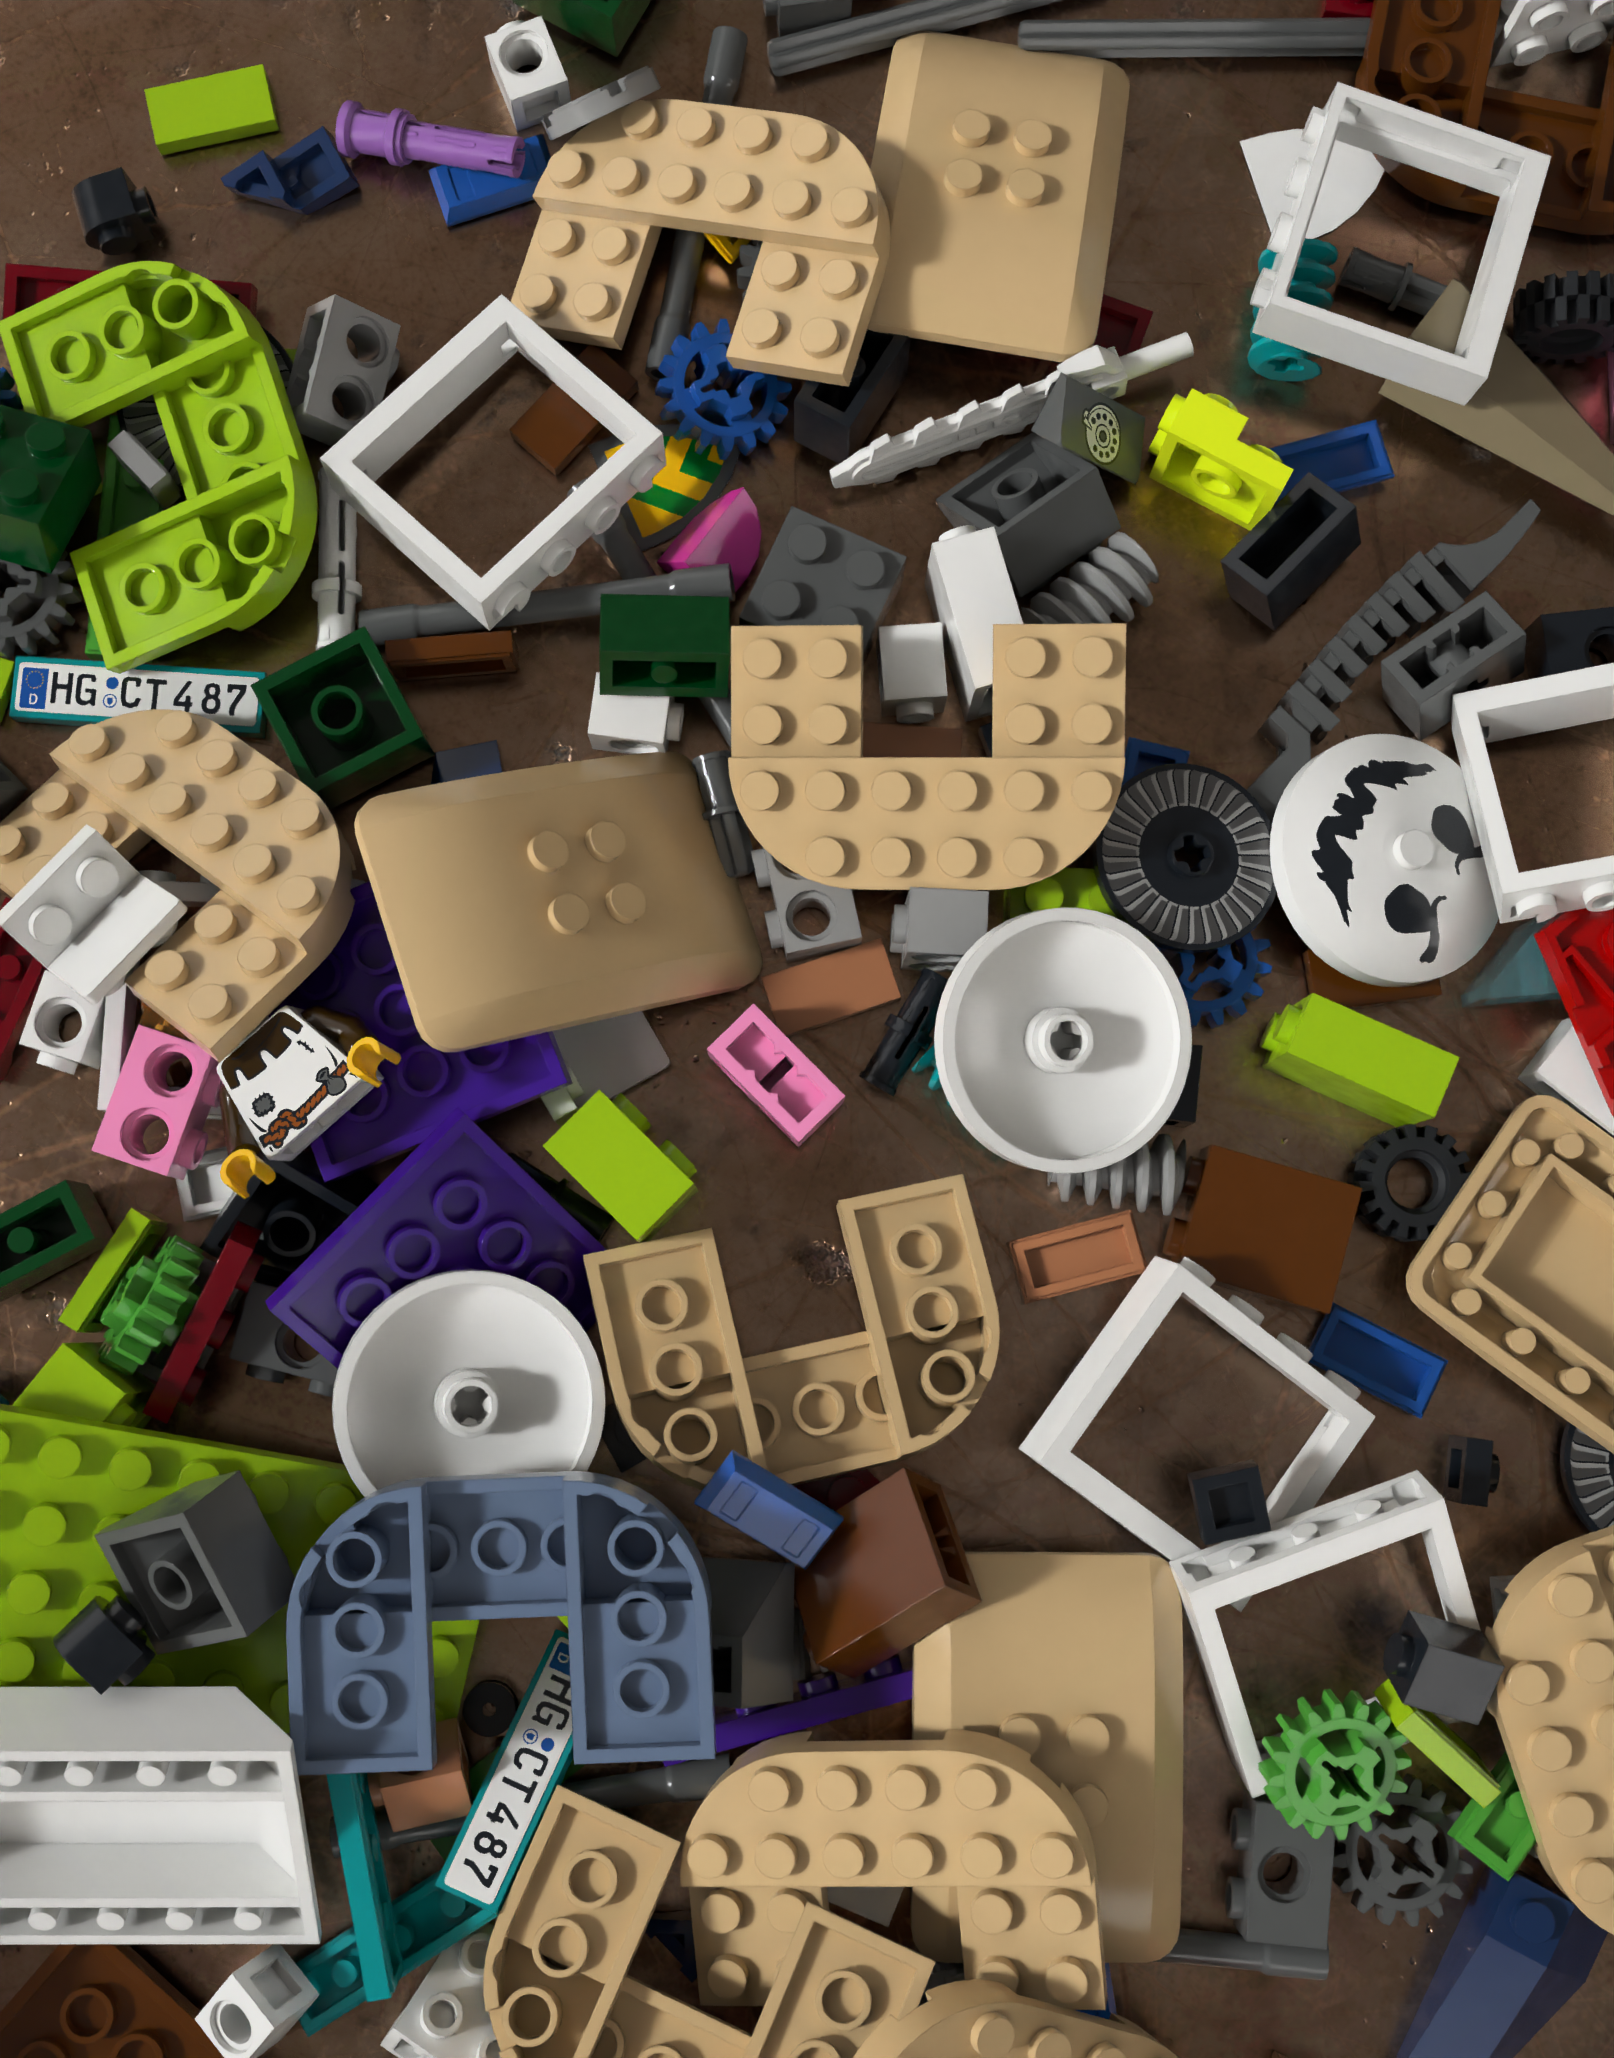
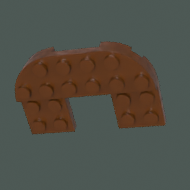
[1355,0,1614,235]

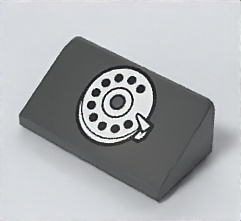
[1031,372,1145,485]

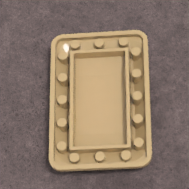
[867,31,1130,362]
[354,751,763,1052]
[1406,1095,1614,1454]
[910,1552,1183,1963]

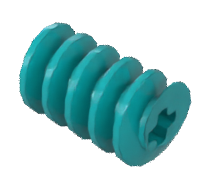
[1247,238,1338,382]

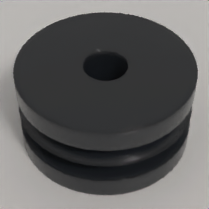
[463,1679,518,1737]

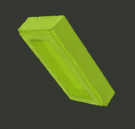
[144,64,280,156]
[58,1208,168,1333]
[1373,1678,1501,1808]

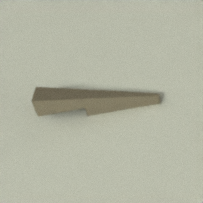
[1379,279,1614,516]

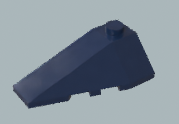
[1396,1865,1608,2058]

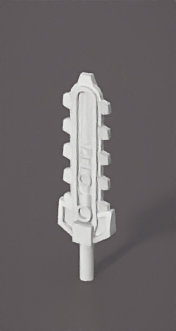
[829,332,1194,488]

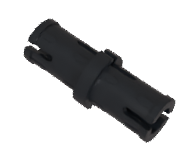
[859,967,948,1097]

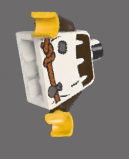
[216,1005,401,1199]

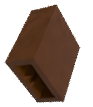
[1163,1144,1363,1314]
[784,1467,982,1679]

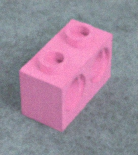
[707,1003,845,1148]
[91,1024,223,1180]

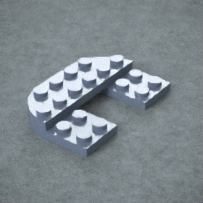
[286,1471,717,1775]

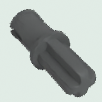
[1338,247,1447,316]
[692,750,755,878]

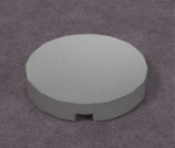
[541,65,661,141]

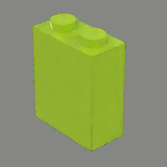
[1259,993,1460,1127]

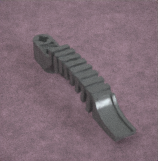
[1247,499,1541,825]

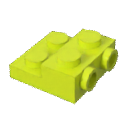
[1148,388,1294,531]

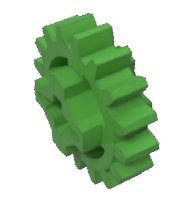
[98,1234,204,1375]
[1258,1688,1412,1840]

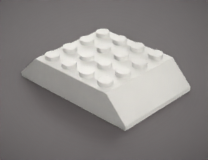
[0,1686,322,1945]

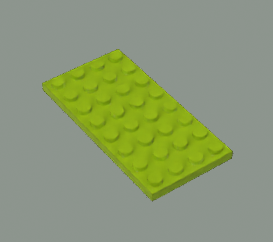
[0,1404,479,1734]

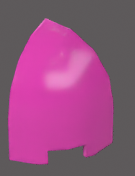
[656,487,762,593]

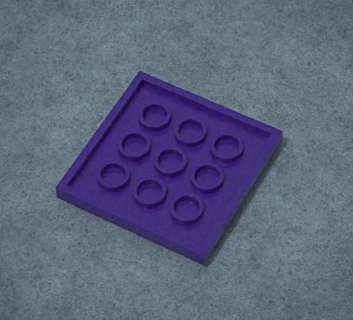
[268,881,573,1182]
[265,1107,607,1369]

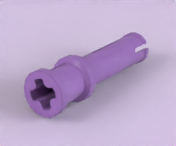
[335,100,525,178]

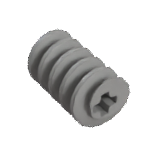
[1021,531,1159,624]
[1047,1133,1187,1217]

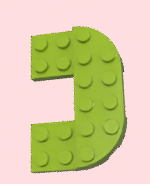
[0,261,317,674]

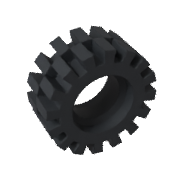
[1513,270,1614,365]
[1347,1124,1471,1242]

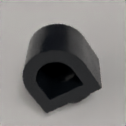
[72,167,159,255]
[53,1595,156,1695]

